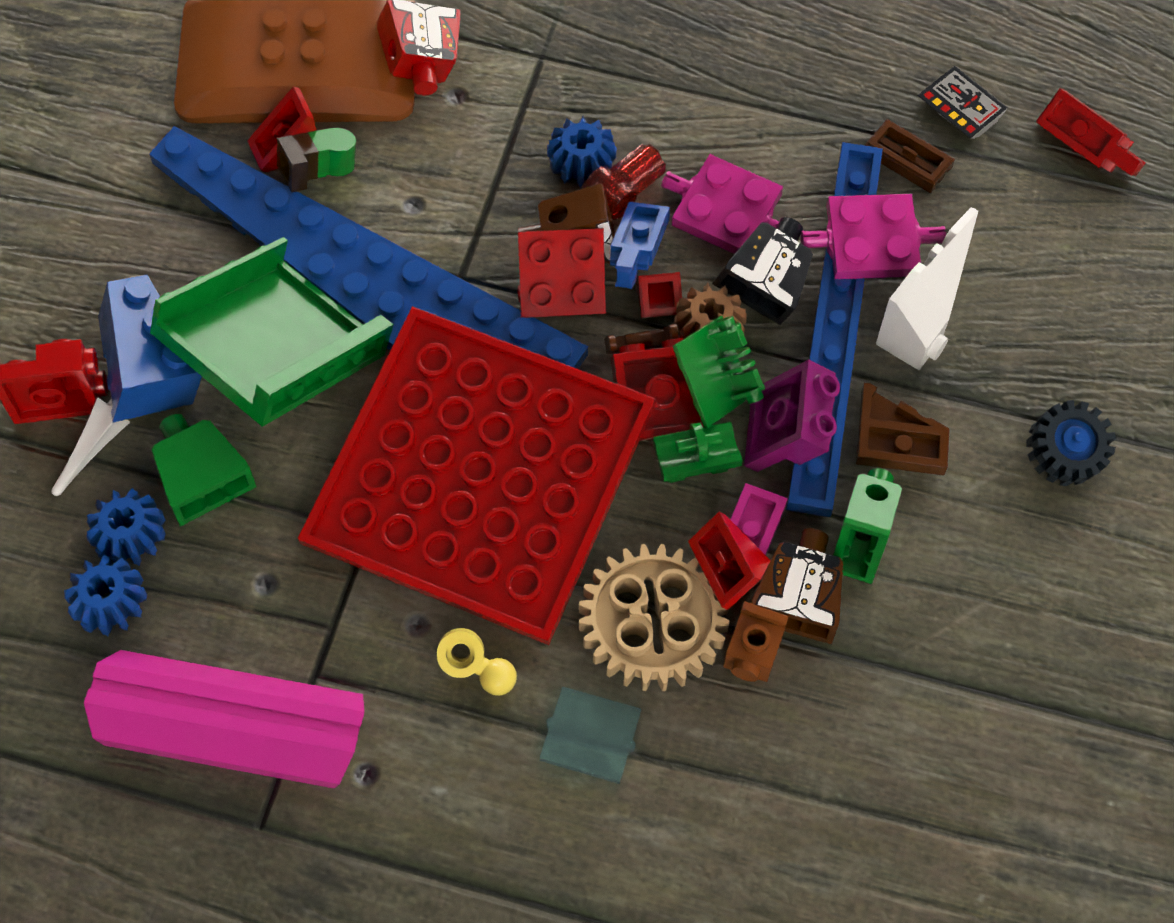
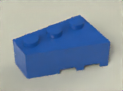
[98,275,202,423]

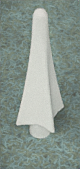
[51,397,130,496]

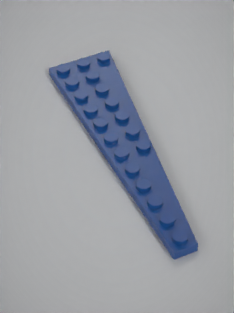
[149,126,588,369]

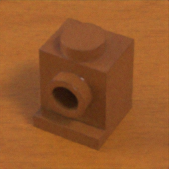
[723,601,789,682]

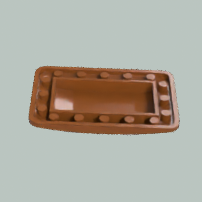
[174,0,415,123]

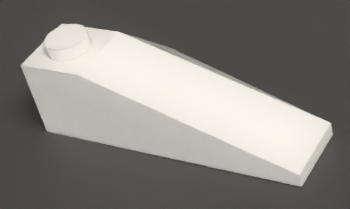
[876,207,978,370]

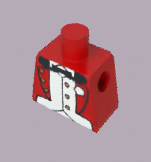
[376,0,461,96]

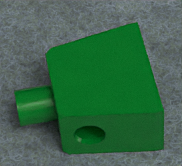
[151,414,256,527]
[833,468,902,584]

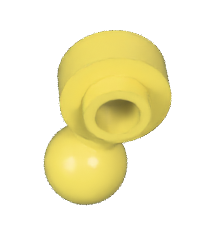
[437,628,517,696]

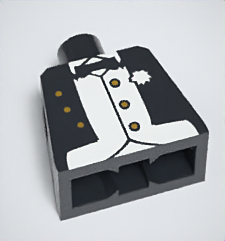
[712,217,813,325]

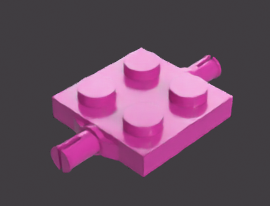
[661,154,783,254]
[800,194,946,279]

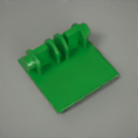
[672,316,765,428]

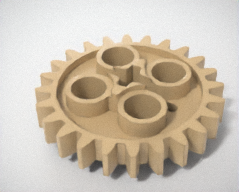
[579,544,729,691]

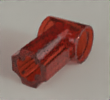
[583,144,666,220]

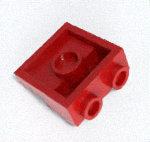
[610,338,704,441]
[0,339,109,424]

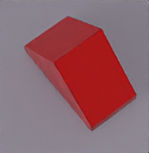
[247,86,316,172]
[688,511,771,610]

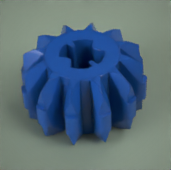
[547,116,617,188]
[86,488,166,566]
[64,554,147,637]

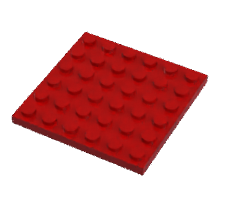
[297,306,655,645]

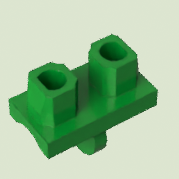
[653,422,743,483]

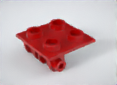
[517,228,606,318]

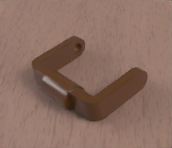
[604,324,679,354]

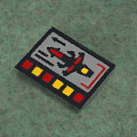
[917,66,1008,139]

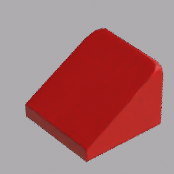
[636,272,682,318]

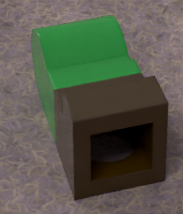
[277,128,356,192]

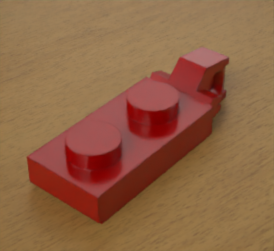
[1036,88,1146,176]

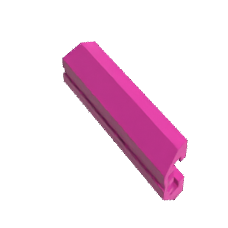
[84,650,365,788]

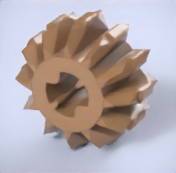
[674,282,747,338]

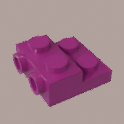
[744,359,840,472]

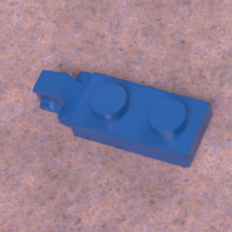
[610,202,670,289]

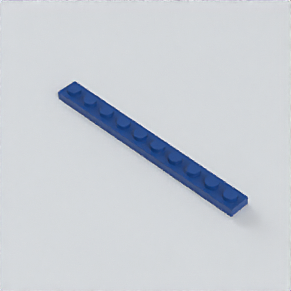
[786,142,883,518]

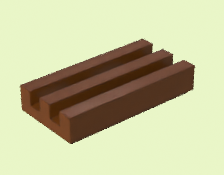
[865,119,955,193]

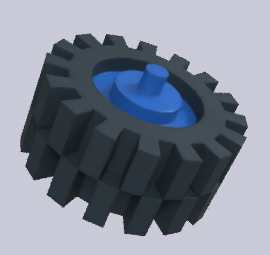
[1026,400,1116,486]

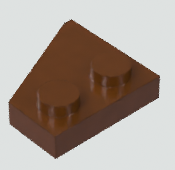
[856,382,950,475]

